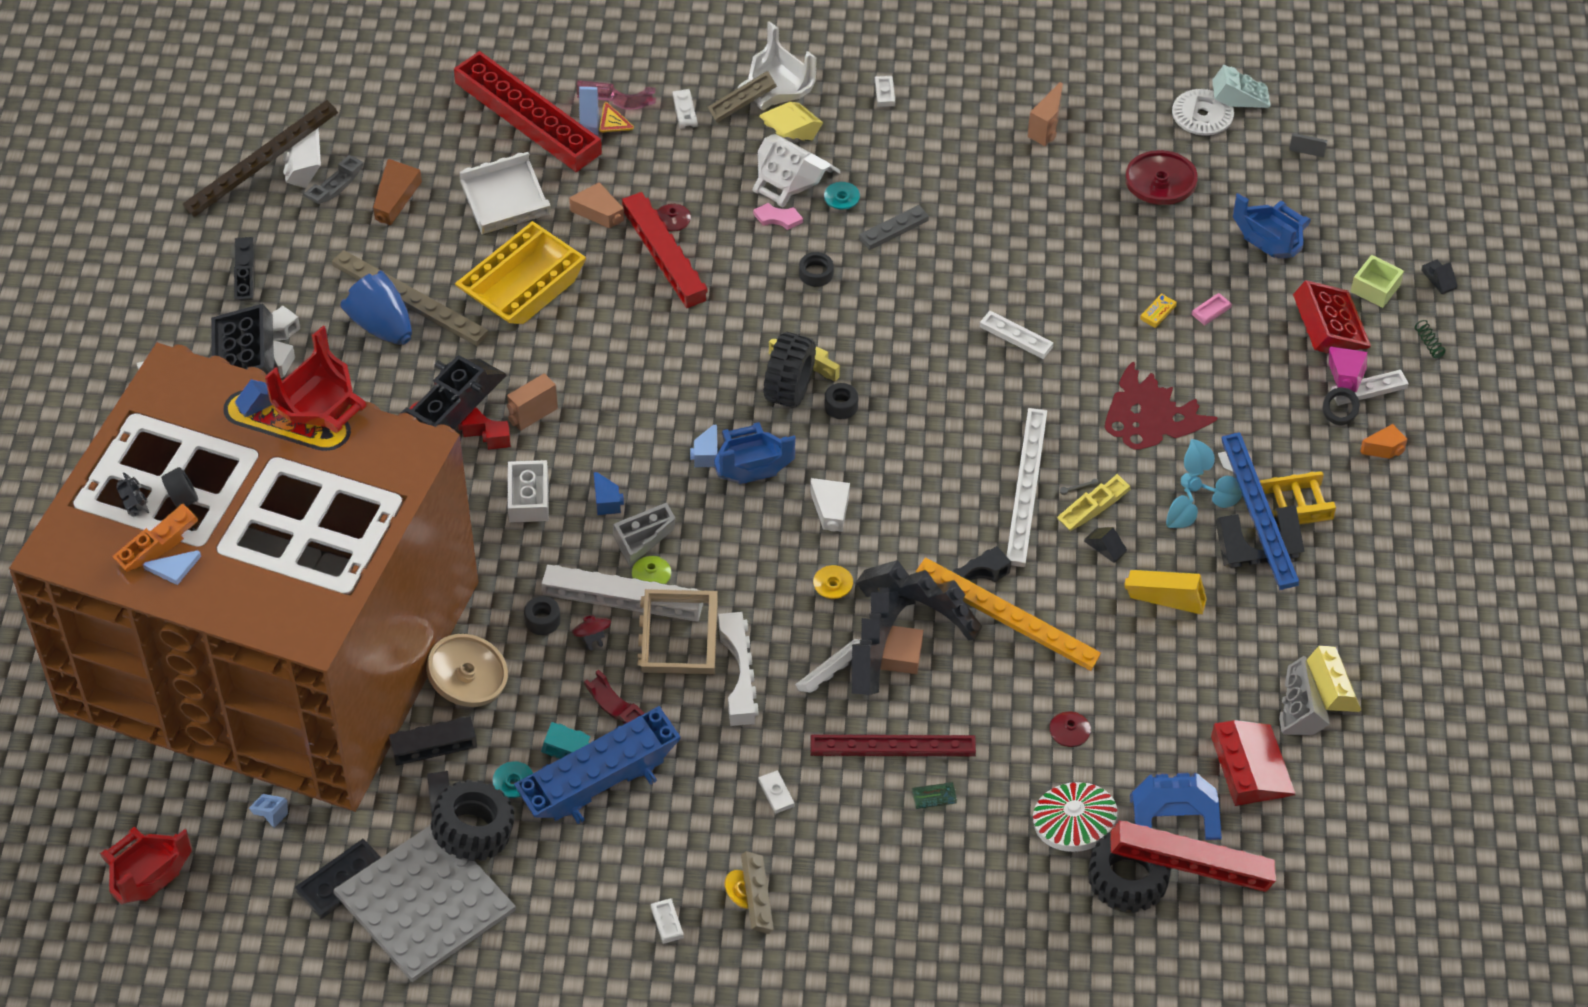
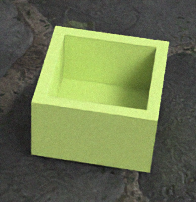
[1350,255,1404,308]

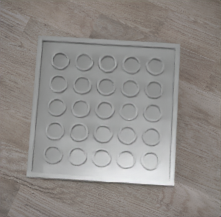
[334,825,516,982]

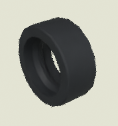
[799,252,834,287]
[1322,387,1360,425]

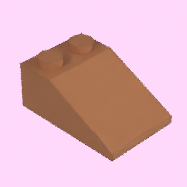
[1028,82,1063,146]

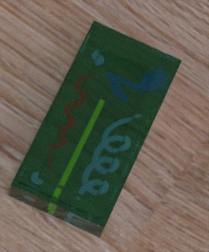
[912,782,957,809]

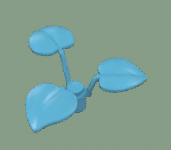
[1166,439,1242,528]

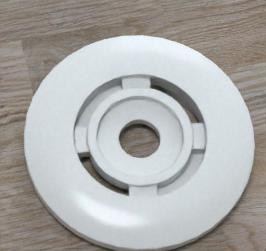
[1172,89,1234,135]

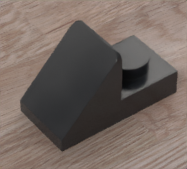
[1421,259,1458,295]

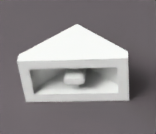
[273,340,295,378]

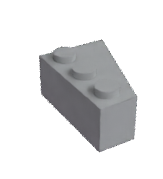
[613,503,675,567]

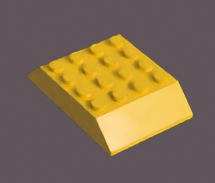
[455,221,586,324]

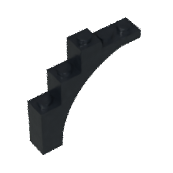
[855,560,982,641]
[852,587,916,695]

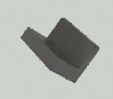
[1289,133,1328,158]

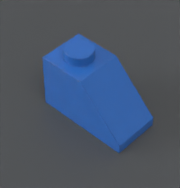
[594,472,624,515]

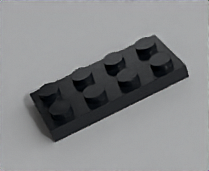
[294,838,381,919]

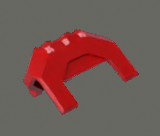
[265,326,367,433]
[100,827,192,904]

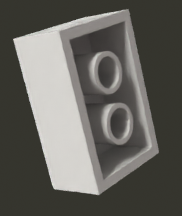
[508,460,549,522]

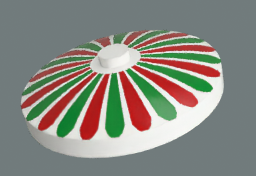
[1033,782,1118,852]

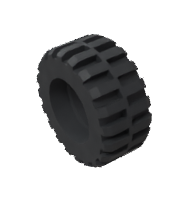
[763,332,816,408]
[431,780,515,861]
[1088,832,1172,913]

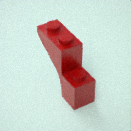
[458,407,511,450]

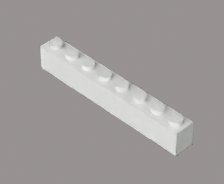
[542,565,703,622]

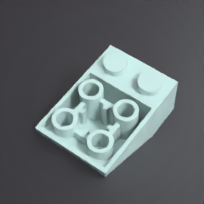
[1212,65,1270,108]

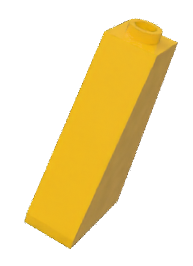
[1125,570,1207,614]

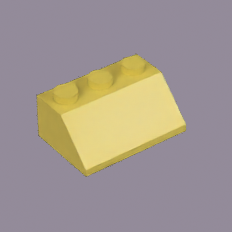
[1307,646,1361,712]

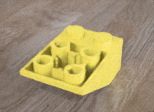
[759,102,823,141]

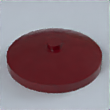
[1125,150,1198,205]

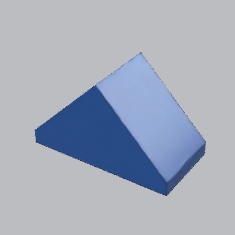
[235,379,272,418]

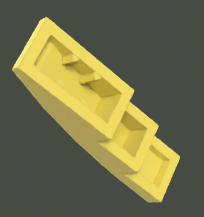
[1057,474,1131,531]

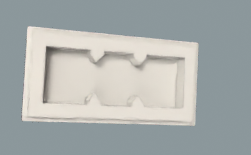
[759,770,794,814]
[651,898,684,944]

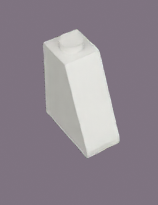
[810,478,850,532]

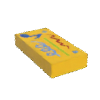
[1140,293,1177,328]

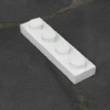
[980,311,1053,359]
[1331,370,1409,405]
[795,639,861,693]

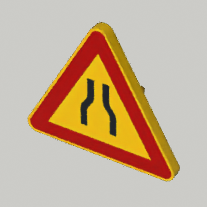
[599,102,634,132]

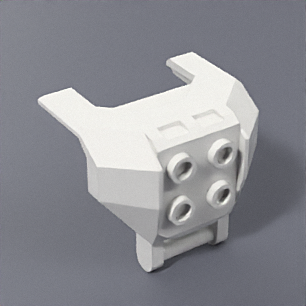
[738,21,816,110]
[753,134,840,208]

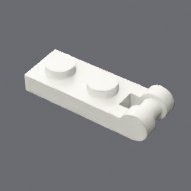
[672,89,698,129]

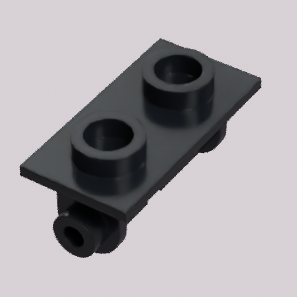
[116,472,149,517]

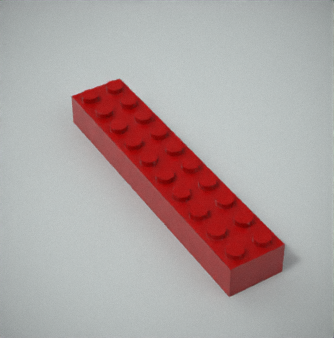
[454,51,602,172]

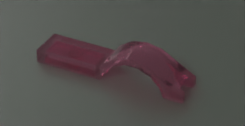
[577,80,656,110]

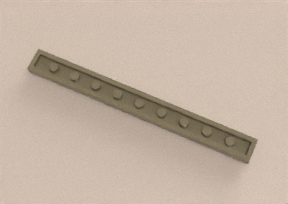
[332,250,488,346]

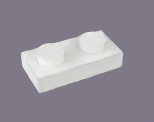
[875,76,895,107]

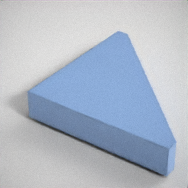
[143,551,201,585]

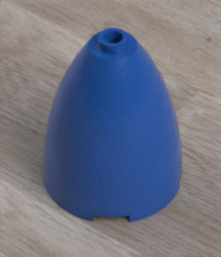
[340,270,412,345]

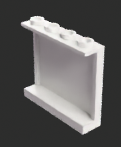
[460,152,551,234]

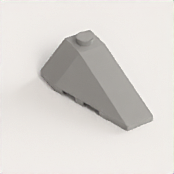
[1279,656,1330,735]

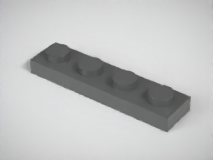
[859,205,929,250]

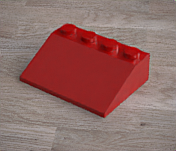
[1293,280,1371,353]
[1211,720,1295,806]

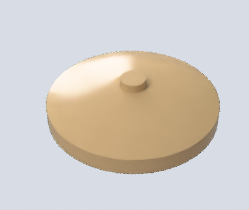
[426,634,508,707]

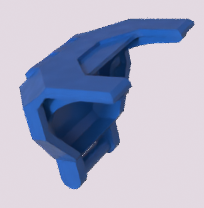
[1232,193,1311,259]
[714,422,796,484]
[1130,773,1221,840]

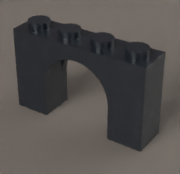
[1215,505,1305,568]

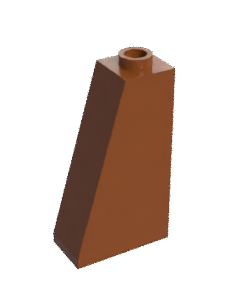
[373,159,422,225]

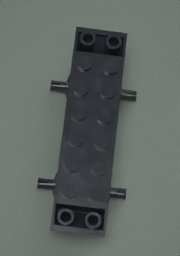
[401,355,507,429]

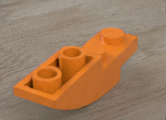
[112,504,198,572]

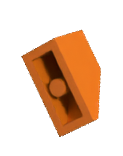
[1360,424,1407,459]

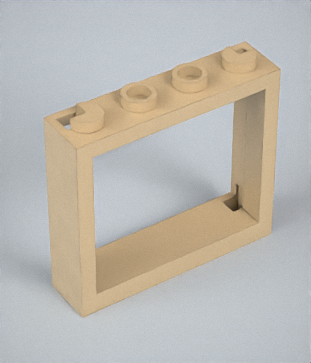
[638,589,718,674]

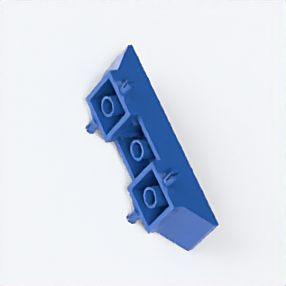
[514,706,681,824]

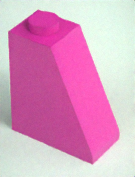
[1329,347,1368,393]

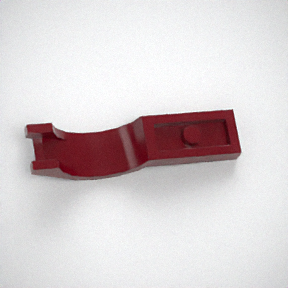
[584,669,645,724]

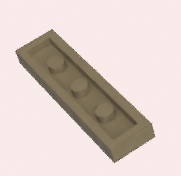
[708,71,777,123]
[741,851,774,934]

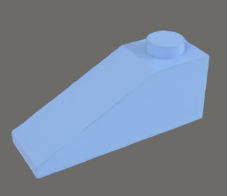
[579,87,600,136]

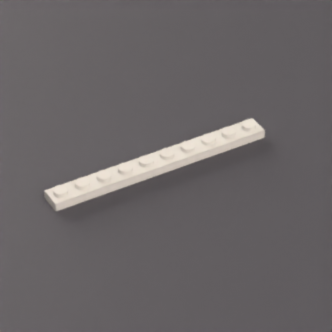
[1007,408,1047,567]

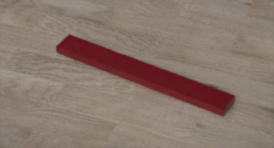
[810,735,976,757]

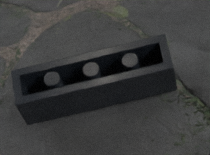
[389,716,477,766]

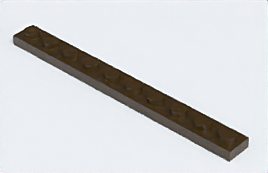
[182,100,338,218]

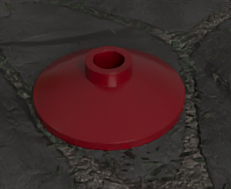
[657,203,691,232]
[572,615,611,637]
[1050,711,1091,747]

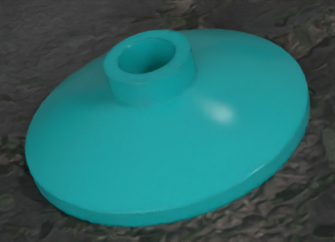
[824,182,860,210]
[492,761,533,798]

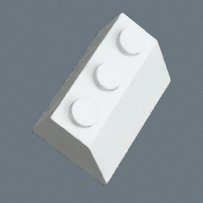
[283,128,321,188]

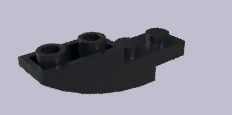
[234,237,255,301]

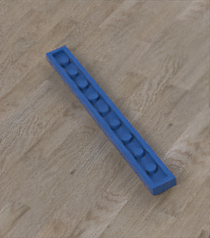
[1221,432,1299,590]

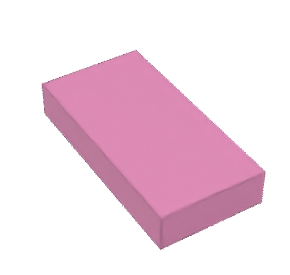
[1192,293,1232,326]

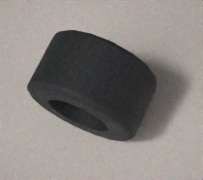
[824,383,858,419]
[161,467,198,508]
[524,596,561,635]

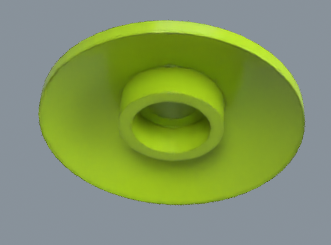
[632,556,671,584]

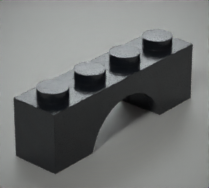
[952,546,1012,582]

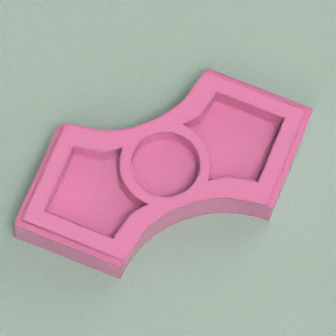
[753,203,803,230]

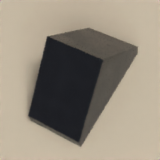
[1084,527,1127,563]

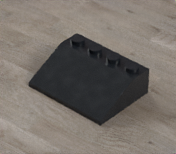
[211,303,274,374]

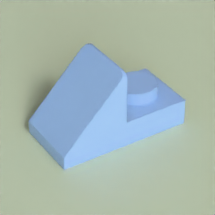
[249,794,288,828]

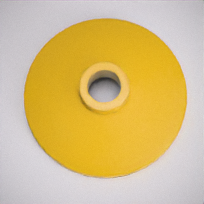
[813,565,853,599]
[725,870,748,909]

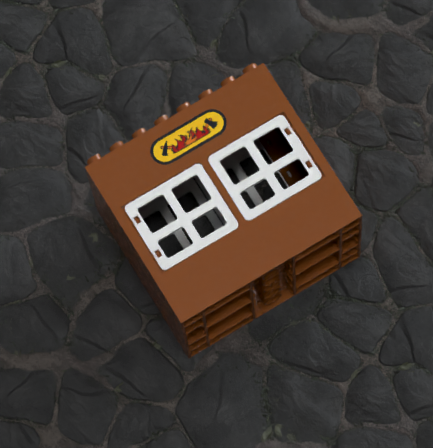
[9,342,479,812]

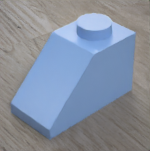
[690,425,717,467]

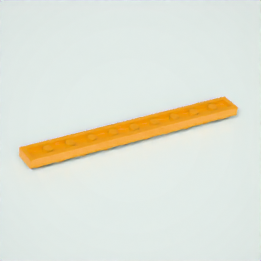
[915,557,1101,671]

